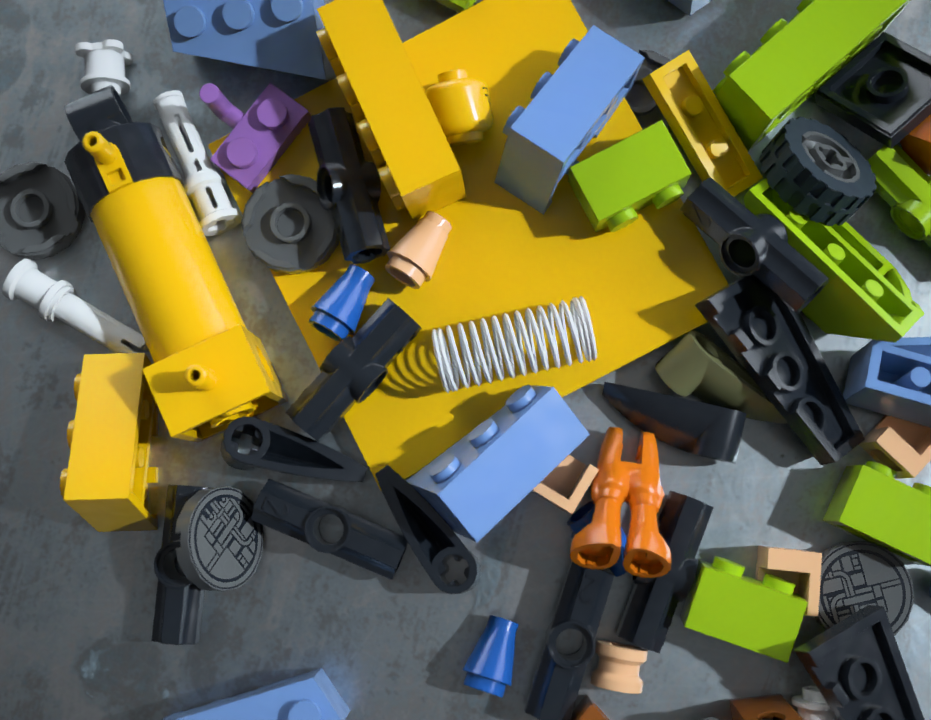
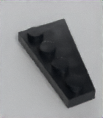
[695,275,865,465]
[794,605,925,720]

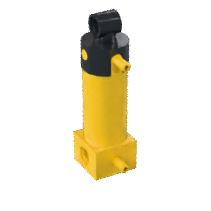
[64,85,288,443]

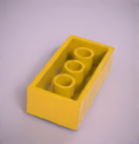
[316,0,467,221]

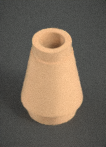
[385,211,452,289]

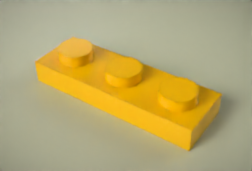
[642,50,763,197]

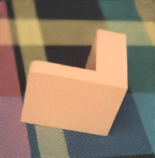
[859,415,931,479]
[531,455,599,514]
[755,546,822,617]

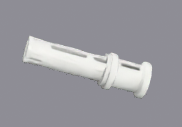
[153,90,242,236]
[2,259,149,353]

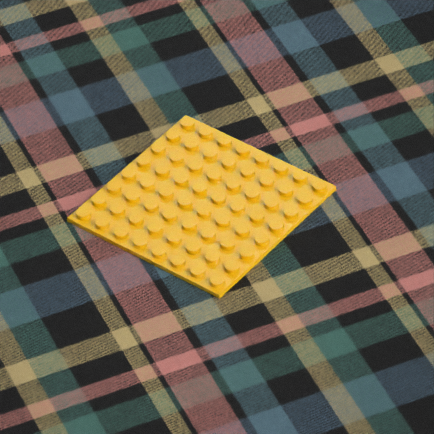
[208,0,729,491]

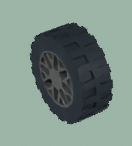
[759,117,877,226]

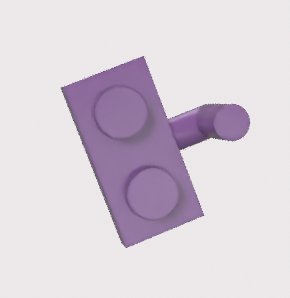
[199,83,312,193]

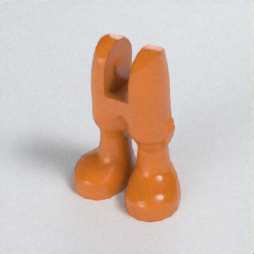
[570,427,671,578]

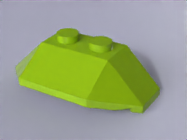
[744,178,925,343]

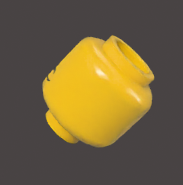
[425,69,494,147]

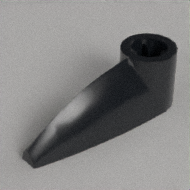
[602,382,747,464]
[220,417,367,482]
[375,465,481,594]

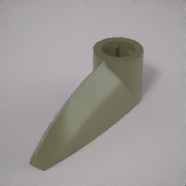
[655,330,788,424]

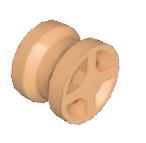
[590,640,648,694]

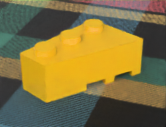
[60,353,158,532]

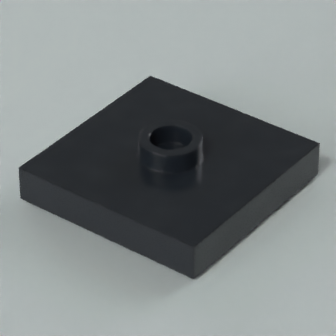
[814,32,931,149]

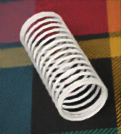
[432,296,597,393]

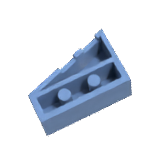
[163,0,336,80]
[495,25,645,215]
[843,337,931,427]
[406,385,590,542]
[161,668,351,720]

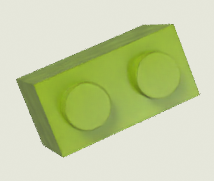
[568,120,692,232]
[822,461,931,567]
[680,556,808,663]

